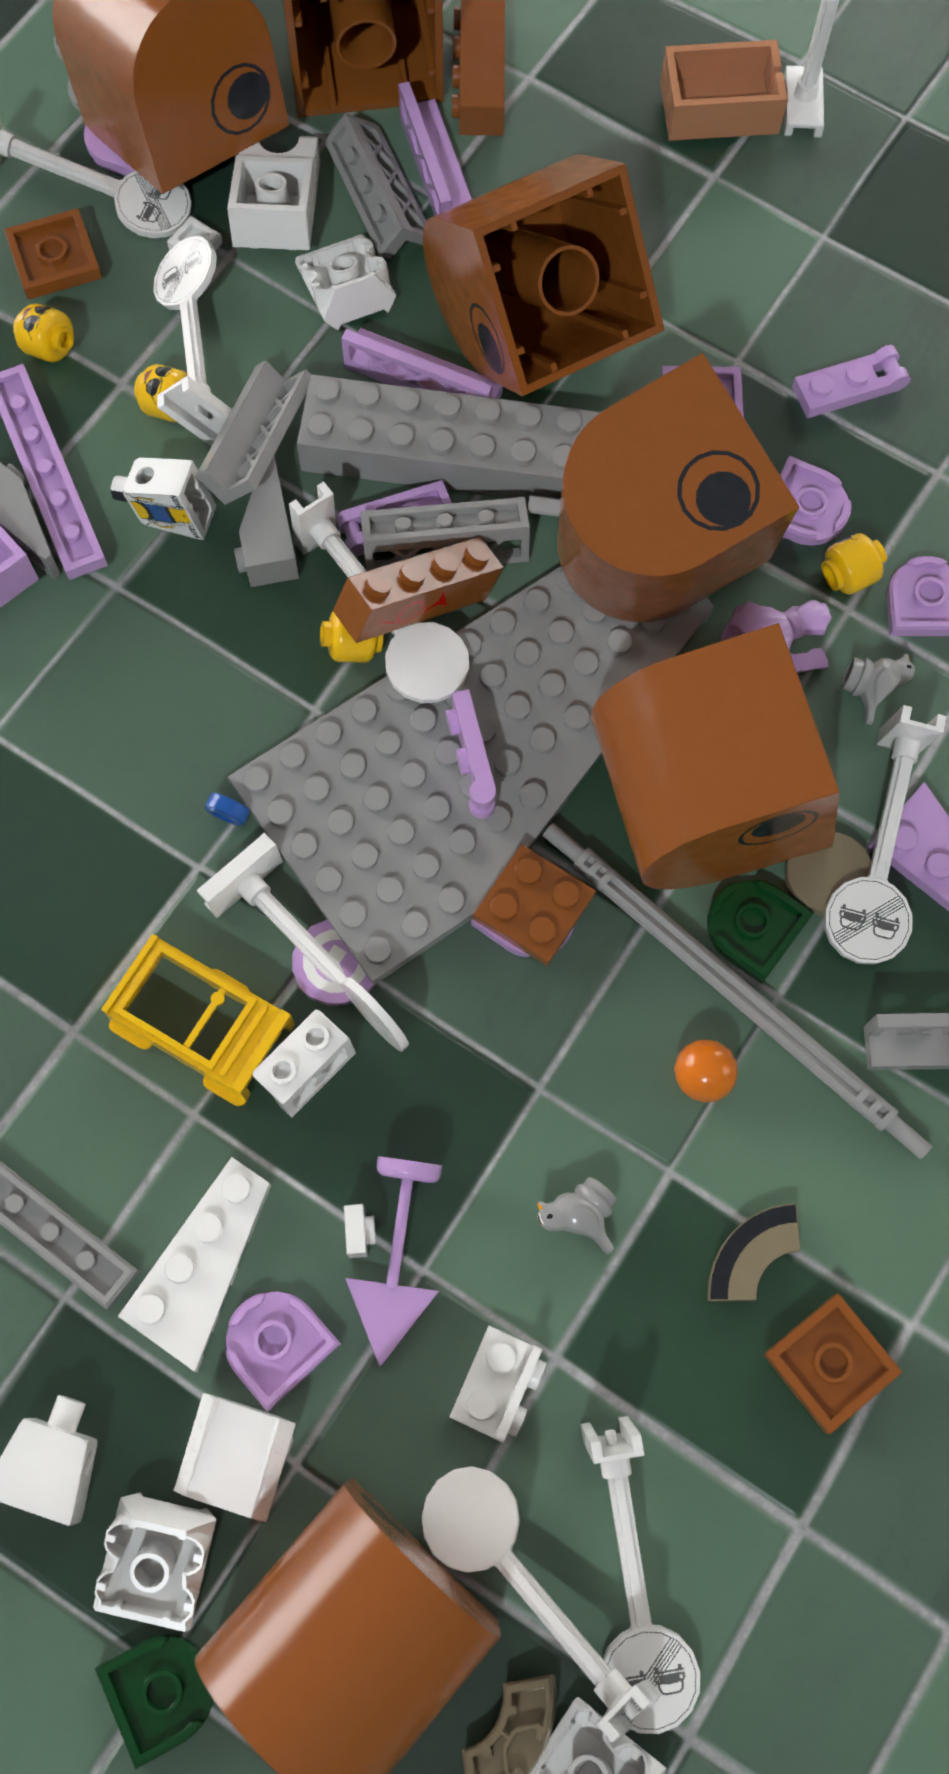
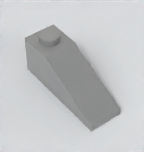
[234,456,299,587]
[0,462,61,580]

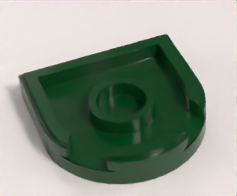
[707,880,814,984]
[95,1634,214,1770]

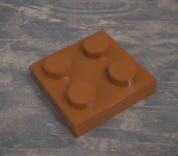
[4,208,102,300]
[473,844,596,967]
[763,1293,902,1435]

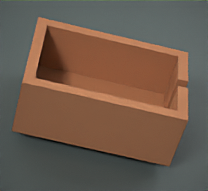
[660,40,788,141]

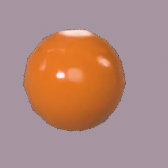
[674,1039,738,1103]

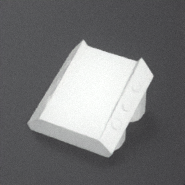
[295,234,396,331]
[174,1393,296,1522]
[93,1493,216,1632]
[530,1697,667,1774]

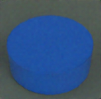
[204,792,250,826]

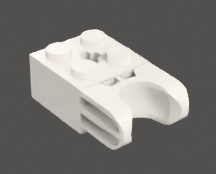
[227,136,320,250]

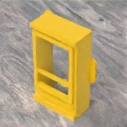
[101,933,295,1107]

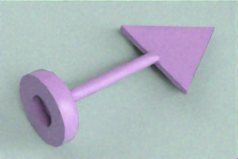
[345,1156,443,1367]

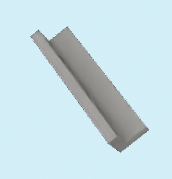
[325,113,426,260]
[196,360,311,505]
[360,497,530,571]
[863,1013,949,1070]

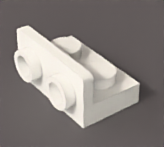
[253,1010,356,1117]
[450,1326,547,1443]

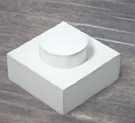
[344,1204,376,1258]

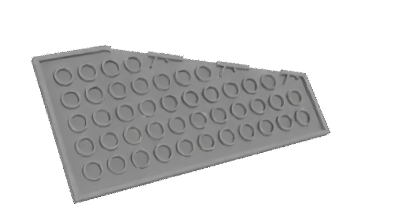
[227,566,714,985]

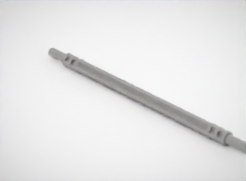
[543,823,932,1160]

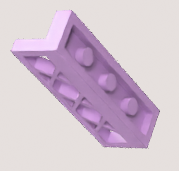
[398,82,472,216]
[341,328,503,399]

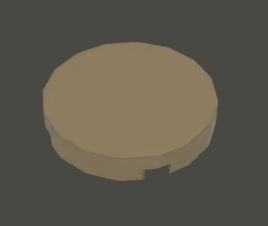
[784,831,871,917]

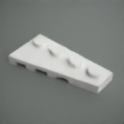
[118,1157,271,1372]

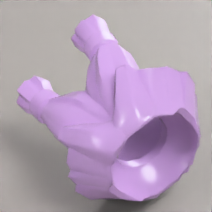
[721,600,832,673]

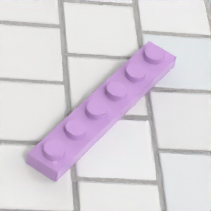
[0,364,108,580]

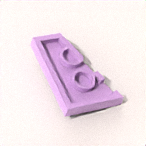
[868,782,949,911]

